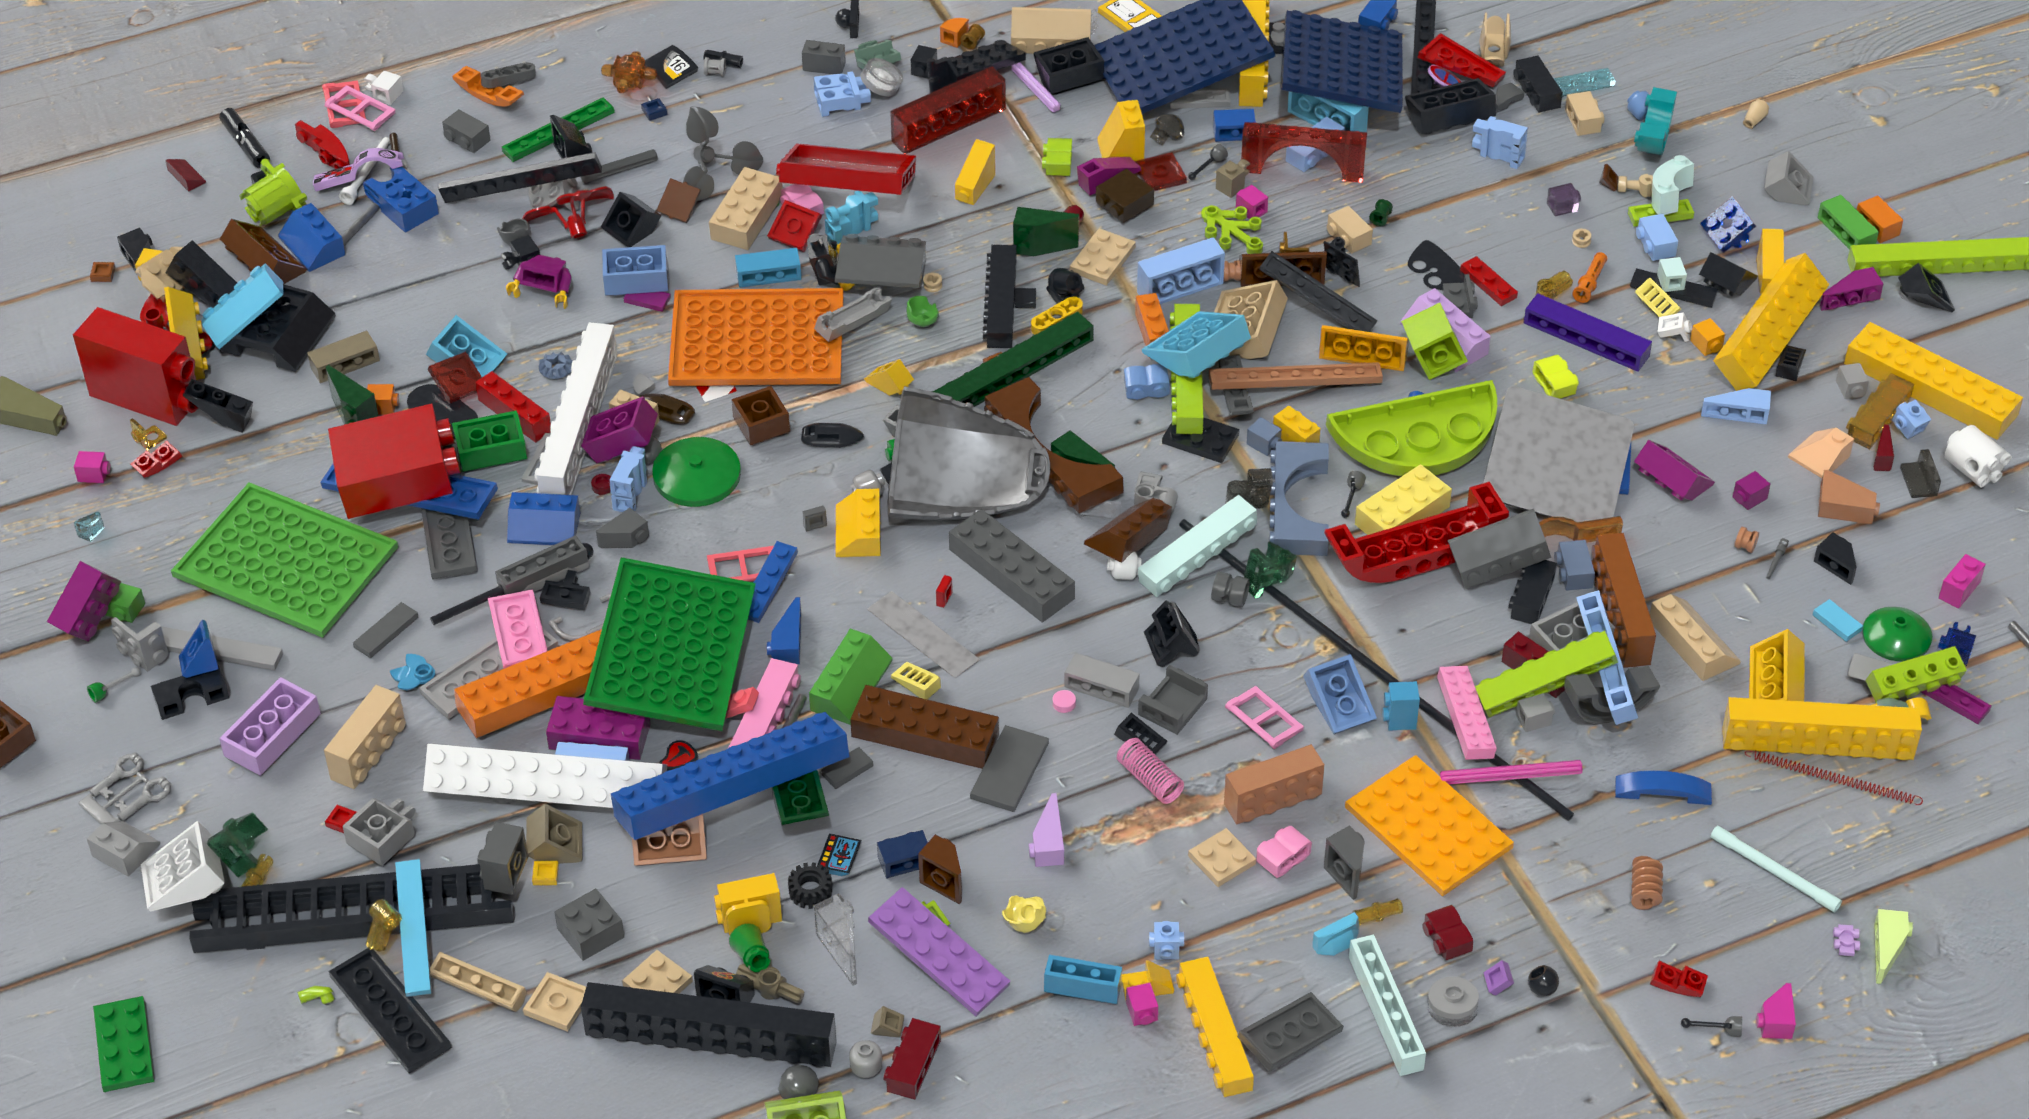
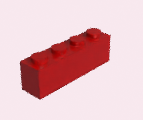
[475,371,551,443]

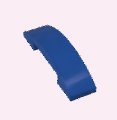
[1615,771,1712,805]

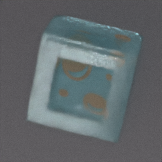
[74,511,104,542]

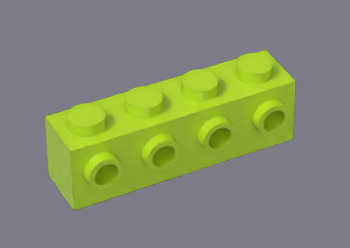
[1865,646,1967,703]

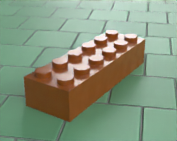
[1591,533,1656,668]

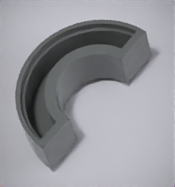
[1564,666,1660,724]

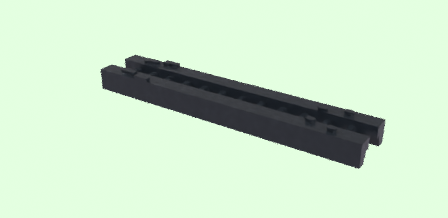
[189,864,514,953]

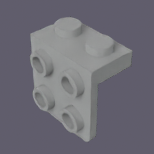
[528,178,579,211]
[111,617,169,672]

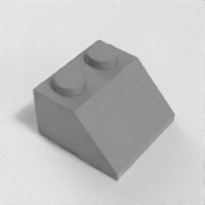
[1765,151,1813,206]
[87,821,160,877]

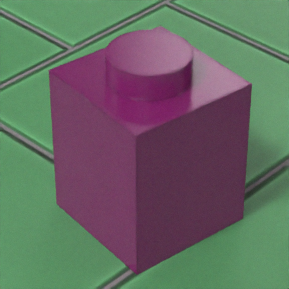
[1733,471,1771,510]

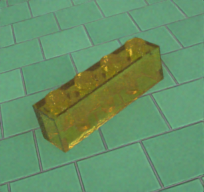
[1846,373,1914,450]

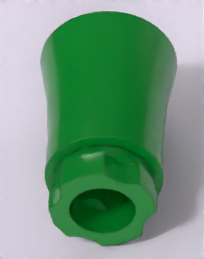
[729,924,771,972]

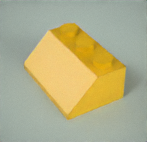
[836,489,881,557]

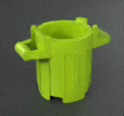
[239,159,308,227]

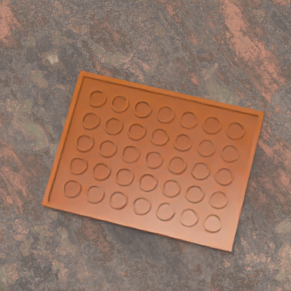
[668,288,844,386]

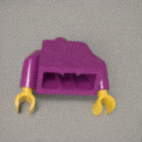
[506,255,572,309]

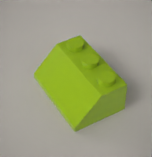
[765,1090,846,1119]

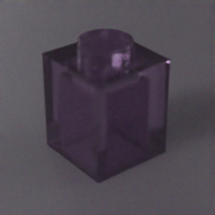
[1547,183,1581,217]

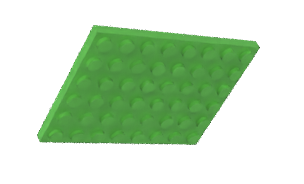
[171,482,398,638]

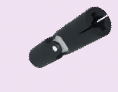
[219,108,270,168]

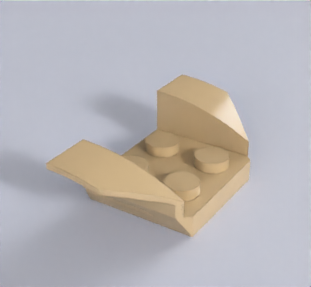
[135,247,185,302]

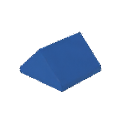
[179,619,219,678]

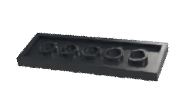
[329,946,452,1074]

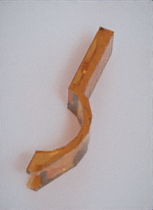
[1539,516,1623,543]

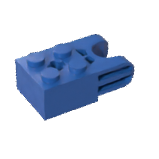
[363,166,439,233]

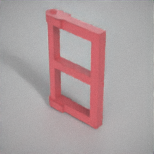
[322,80,366,128]
[707,546,774,582]

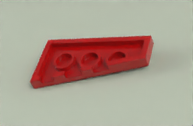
[1417,33,1506,88]

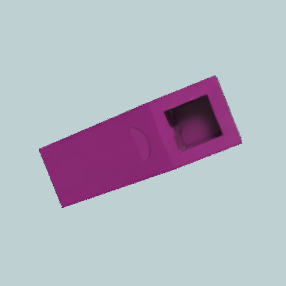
[1077,157,1141,196]
[1820,267,1884,311]

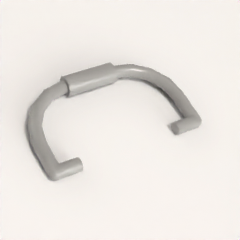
[549,593,611,641]

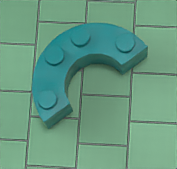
[1634,87,1677,156]

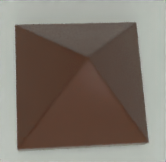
[1599,164,1619,191]

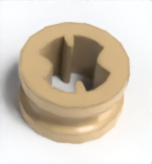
[1572,228,1591,248]
[923,273,942,292]

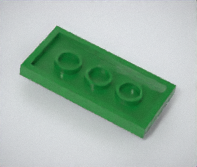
[93,996,155,1092]

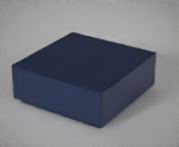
[641,98,668,121]

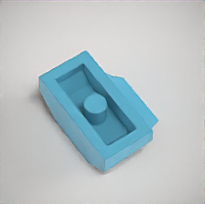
[1312,912,1359,956]

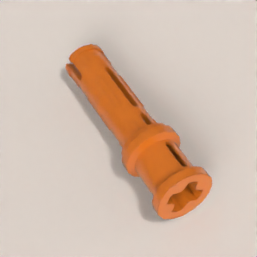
[1572,252,1608,303]

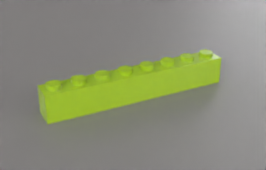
[1170,304,1203,434]

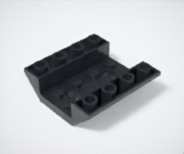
[219,284,336,372]

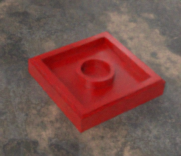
[767,200,822,252]

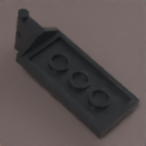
[927,40,1026,98]

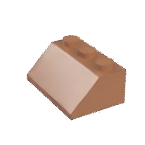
[632,814,707,866]

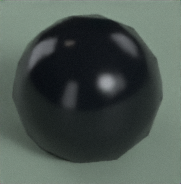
[1528,965,1559,997]

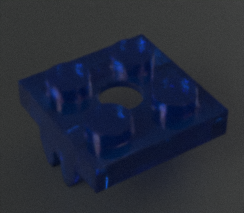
[1700,196,1756,253]

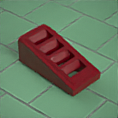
[1873,424,1894,471]

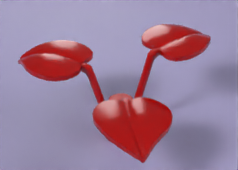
[522,186,614,238]
[140,294,213,354]

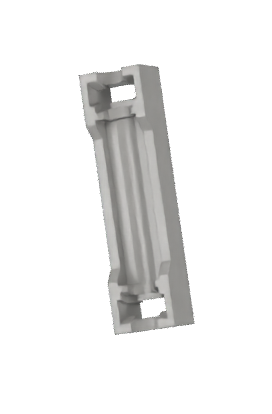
[814,286,892,342]

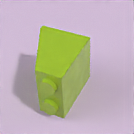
[1401,302,1468,380]

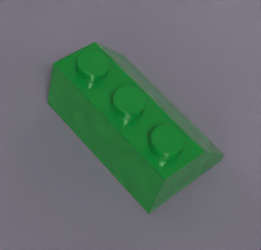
[452,410,527,472]

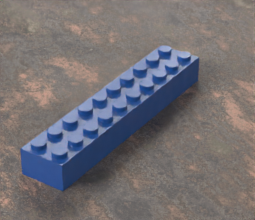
[611,712,850,840]

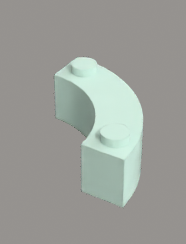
[1652,155,1694,215]

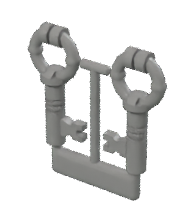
[79,753,172,824]

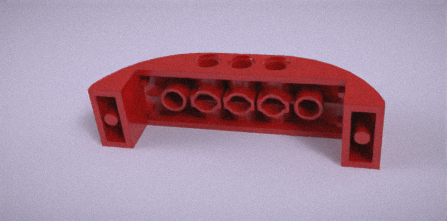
[1324,481,1509,583]

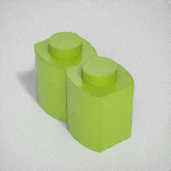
[1042,138,1072,176]

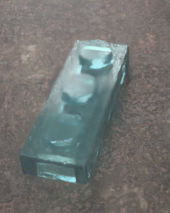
[1554,68,1615,97]

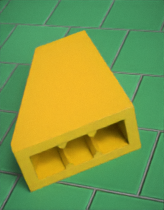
[955,139,995,205]
[1756,228,1784,294]

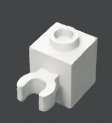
[364,71,403,105]

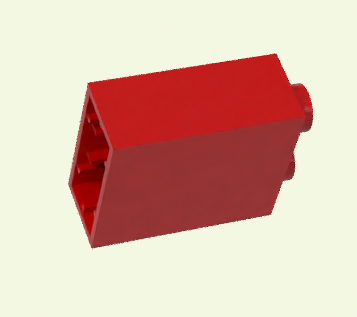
[73,307,198,426]
[328,404,461,519]

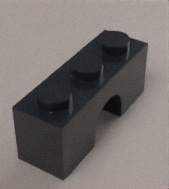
[151,665,229,720]

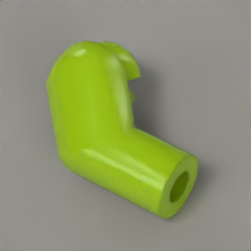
[297,986,335,1004]

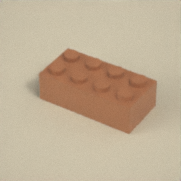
[1224,744,1325,825]

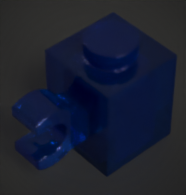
[1938,622,1976,666]

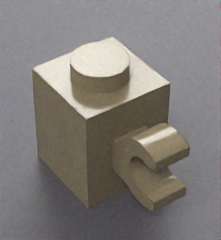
[1216,159,1250,198]

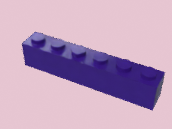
[1524,293,1652,372]

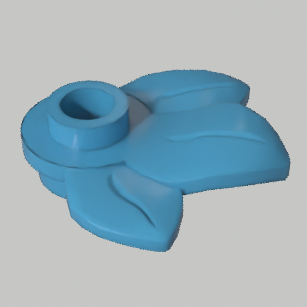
[390,654,435,690]

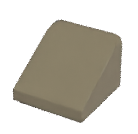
[871,1006,904,1038]

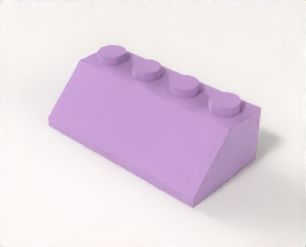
[1400,288,1491,372]

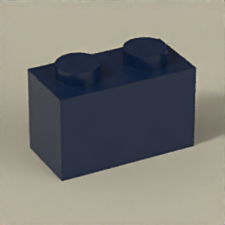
[877,830,928,879]

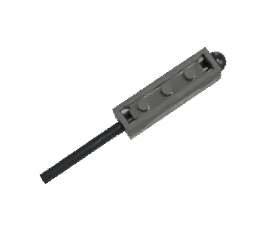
[430,535,594,625]

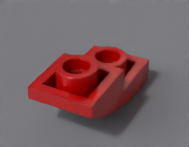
[130,440,182,478]
[1650,960,1708,997]

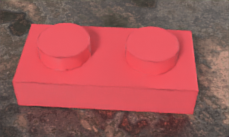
[725,687,759,719]

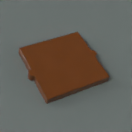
[656,178,701,223]

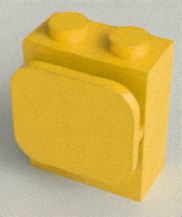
[714,873,782,935]

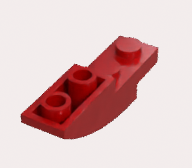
[295,120,350,169]

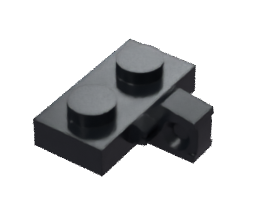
[540,570,590,610]

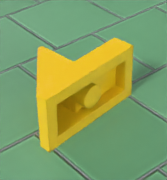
[1122,960,1174,1000]

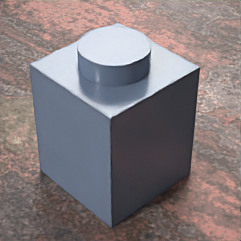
[1247,417,1282,456]

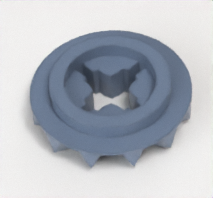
[539,351,572,379]

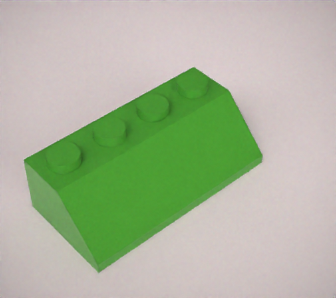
[809,628,893,725]

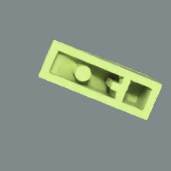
[1874,909,1913,984]

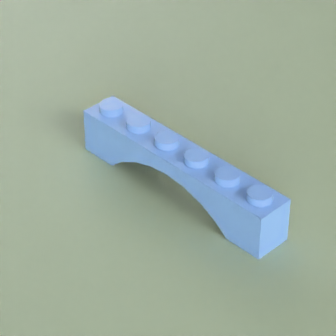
[1576,590,1638,725]

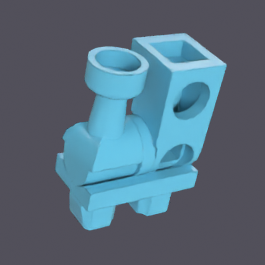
[825,191,878,244]

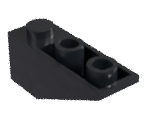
[183,379,253,433]

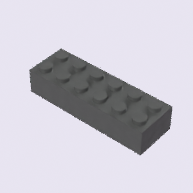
[949,509,1075,623]

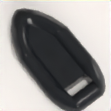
[801,423,864,448]

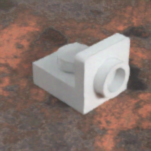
[1657,312,1692,342]

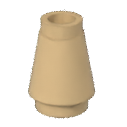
[1743,99,1769,129]

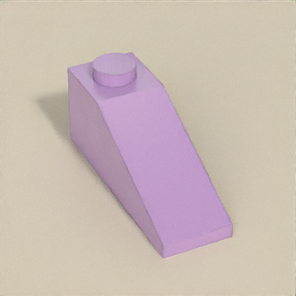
[1029,793,1064,867]

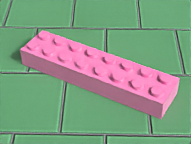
[1437,666,1497,760]

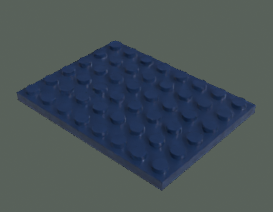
[1094,0,1276,114]
[1281,10,1403,113]

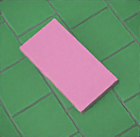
[488,589,547,669]

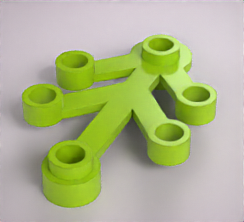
[1201,205,1263,254]

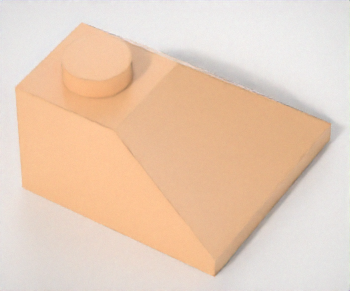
[1788,428,1854,478]

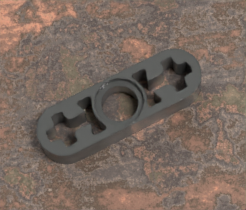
[481,62,536,88]

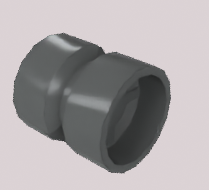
[1211,571,1250,607]

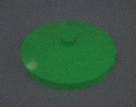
[652,437,741,507]

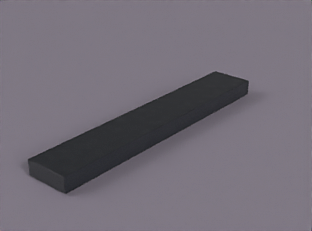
[1259,251,1378,332]

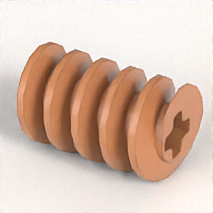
[1631,856,1663,910]

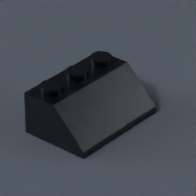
[1034,37,1104,94]

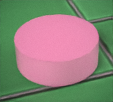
[1053,690,1076,713]

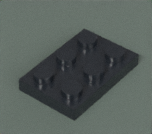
[1162,417,1240,463]

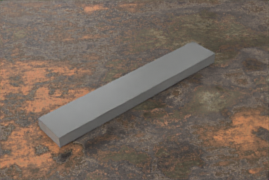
[161,627,283,671]

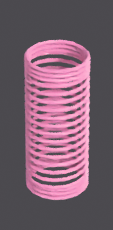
[1117,738,1184,804]

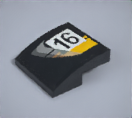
[641,45,699,89]

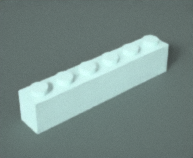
[1138,495,1257,597]
[1349,934,1426,1076]

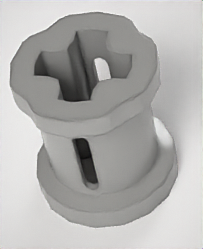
[704,57,726,76]

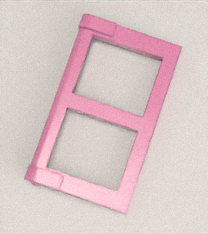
[325,85,395,131]
[1225,686,1304,749]

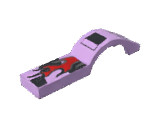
[313,148,404,191]

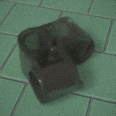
[1225,468,1273,509]

